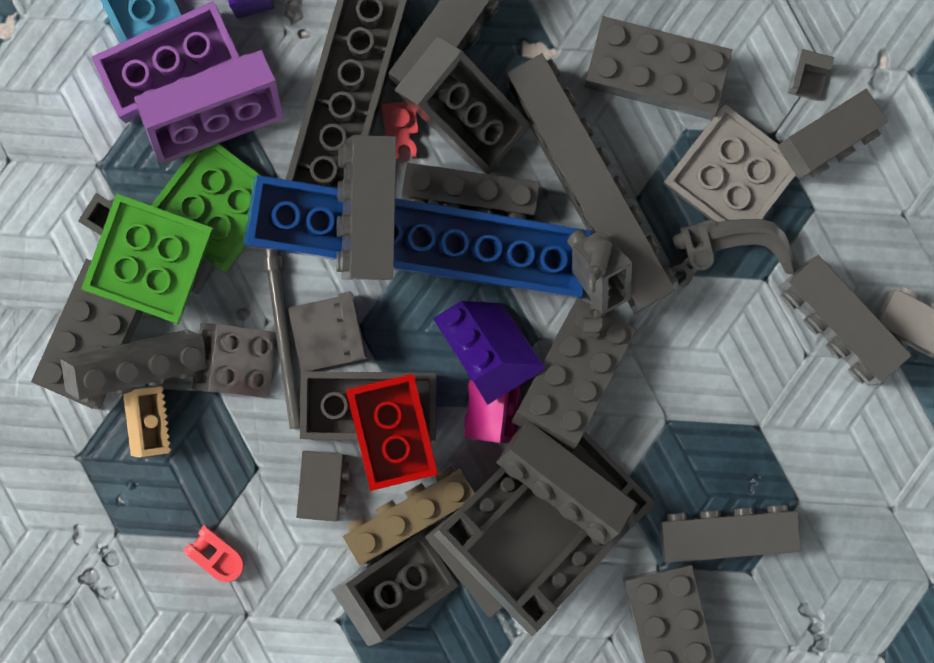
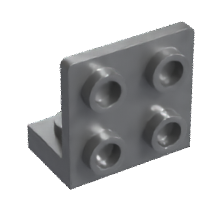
[288,291,367,371]
[192,323,277,398]

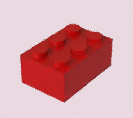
[346,373,438,491]

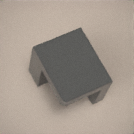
[787,49,835,101]

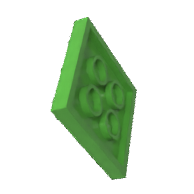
[151,144,261,274]
[81,193,214,324]

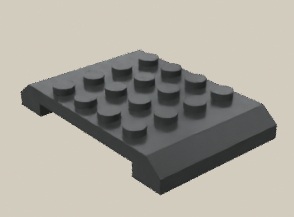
[433,431,655,636]

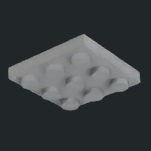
[663,104,796,222]

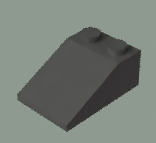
[332,530,458,646]

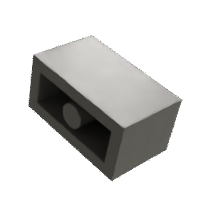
[296,451,350,522]

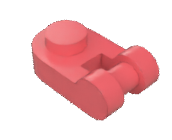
[183,525,244,582]

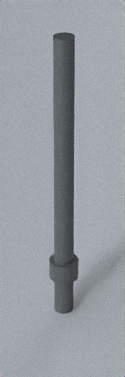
[262,249,300,429]

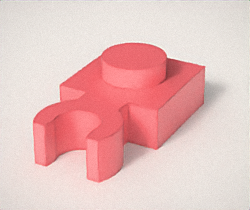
[381,101,419,161]

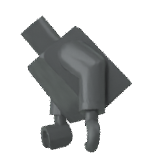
[567,230,632,337]

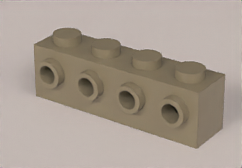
[343,466,475,566]

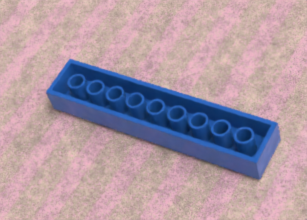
[243,175,592,298]

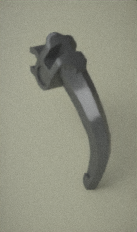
[668,219,795,288]

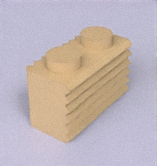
[123,386,171,457]

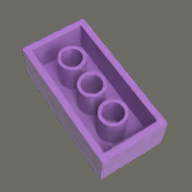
[91,1,240,124]
[134,50,285,166]

